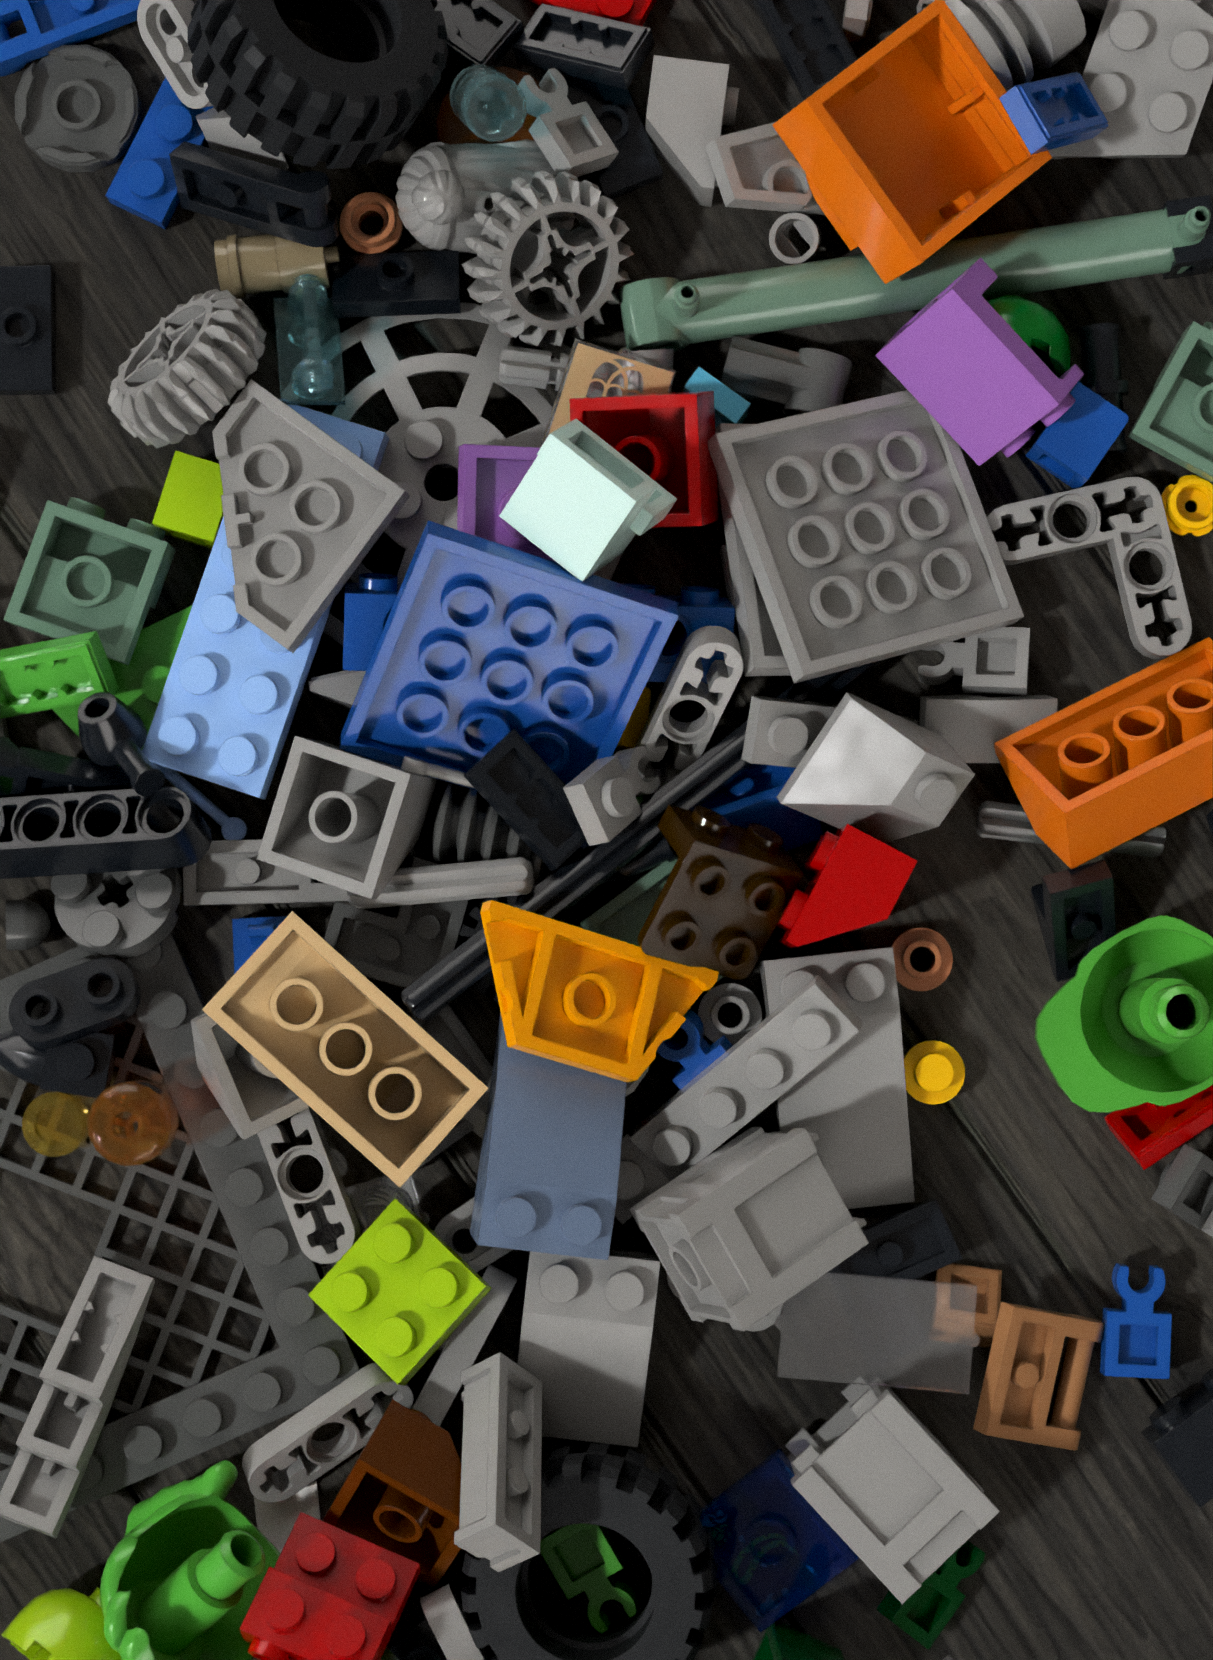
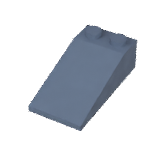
[470,1012,627,1260]

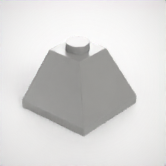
[777,692,975,843]

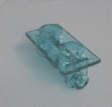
[273,274,346,405]

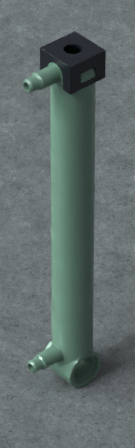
[618,195,1213,352]

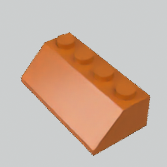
[994,637,1213,870]

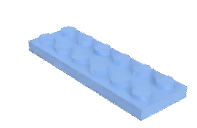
[142,399,389,800]

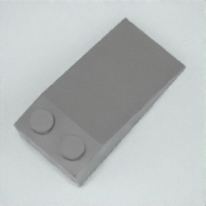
[759,947,915,1209]

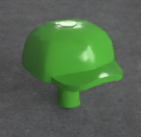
[1035,915,1213,1113]

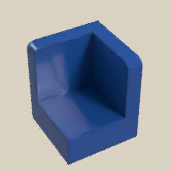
[1025,381,1129,489]

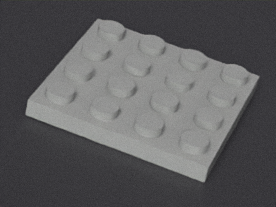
[708,390,1024,684]

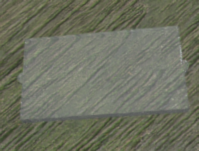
[775,1272,980,1394]

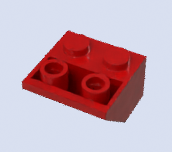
[776,824,918,948]

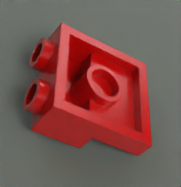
[239,1512,421,1660]

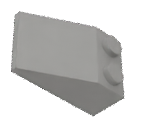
[517,1248,660,1447]

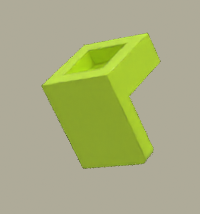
[152,450,223,549]

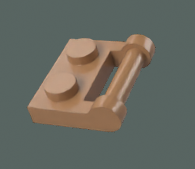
[973,1301,1105,1450]

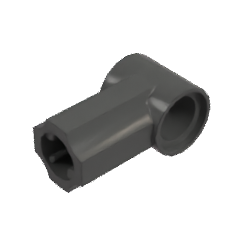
[721,336,853,417]

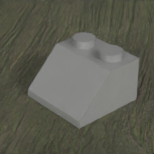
[257,736,437,900]

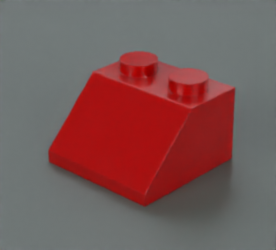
[569,391,719,528]

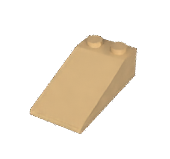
[202,911,489,1187]

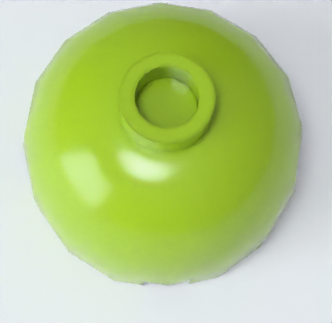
[1,1587,122,1660]

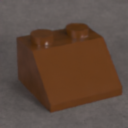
[323,1399,461,1588]

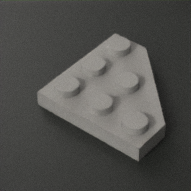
[212,379,410,653]

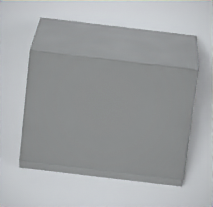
[191,1013,309,1140]

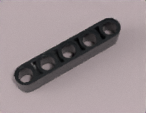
[0,786,212,879]

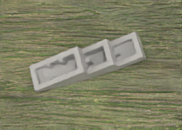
[0,1256,155,1538]

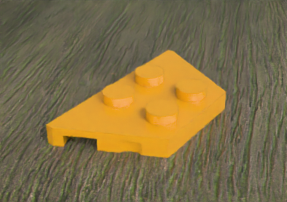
[480,900,719,1082]

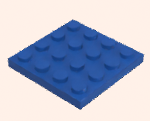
[339,520,679,791]

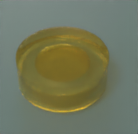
[22,1091,91,1157]

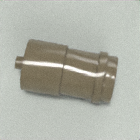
[214,234,340,299]

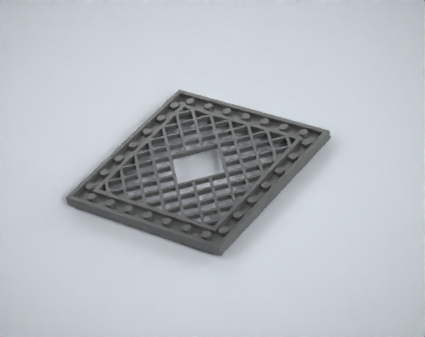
[0,930,362,1543]

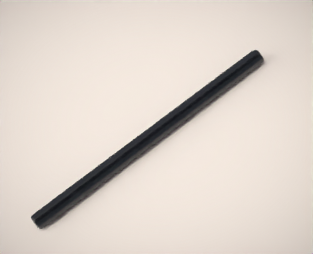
[401,659,886,1022]

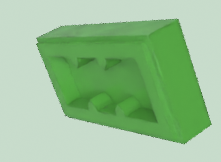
[0,631,119,719]

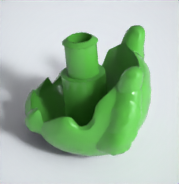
[100,1460,280,1660]

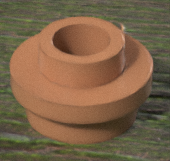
[340,192,403,254]
[891,928,953,991]

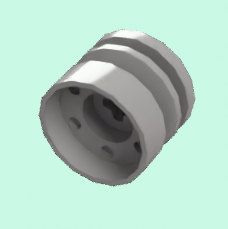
[916,0,1086,92]

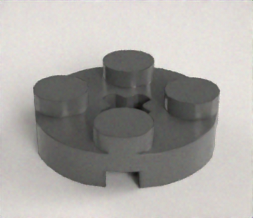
[51,828,183,959]

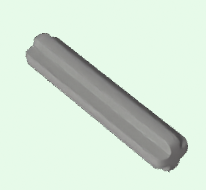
[347,857,534,909]

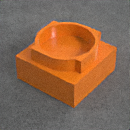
[772,0,1053,284]

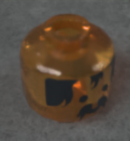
[87,1080,179,1166]

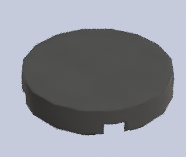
[14,45,142,173]

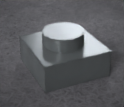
[1151,1144,1213,1230]

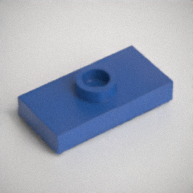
[999,72,1109,155]

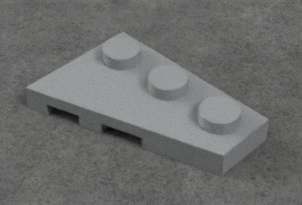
[705,122,825,215]

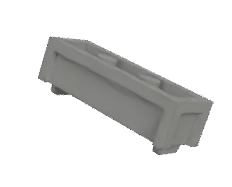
[454,1352,542,1572]

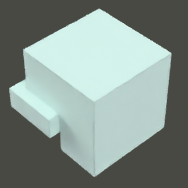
[499,419,677,582]

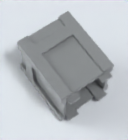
[629,1127,869,1331]
[783,1373,1000,1604]

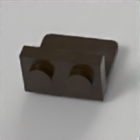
[637,804,804,980]

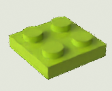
[308,1198,492,1386]

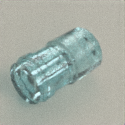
[450,64,527,141]

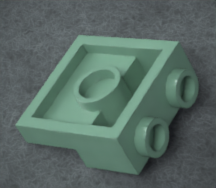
[1128,321,1213,483]
[3,497,176,666]

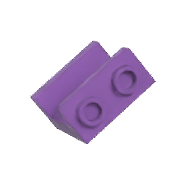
[875,257,1084,466]

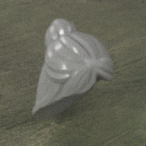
[395,139,576,254]

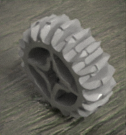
[461,171,634,347]
[107,288,267,448]

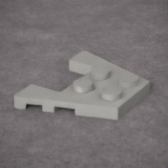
[1048,0,1213,159]

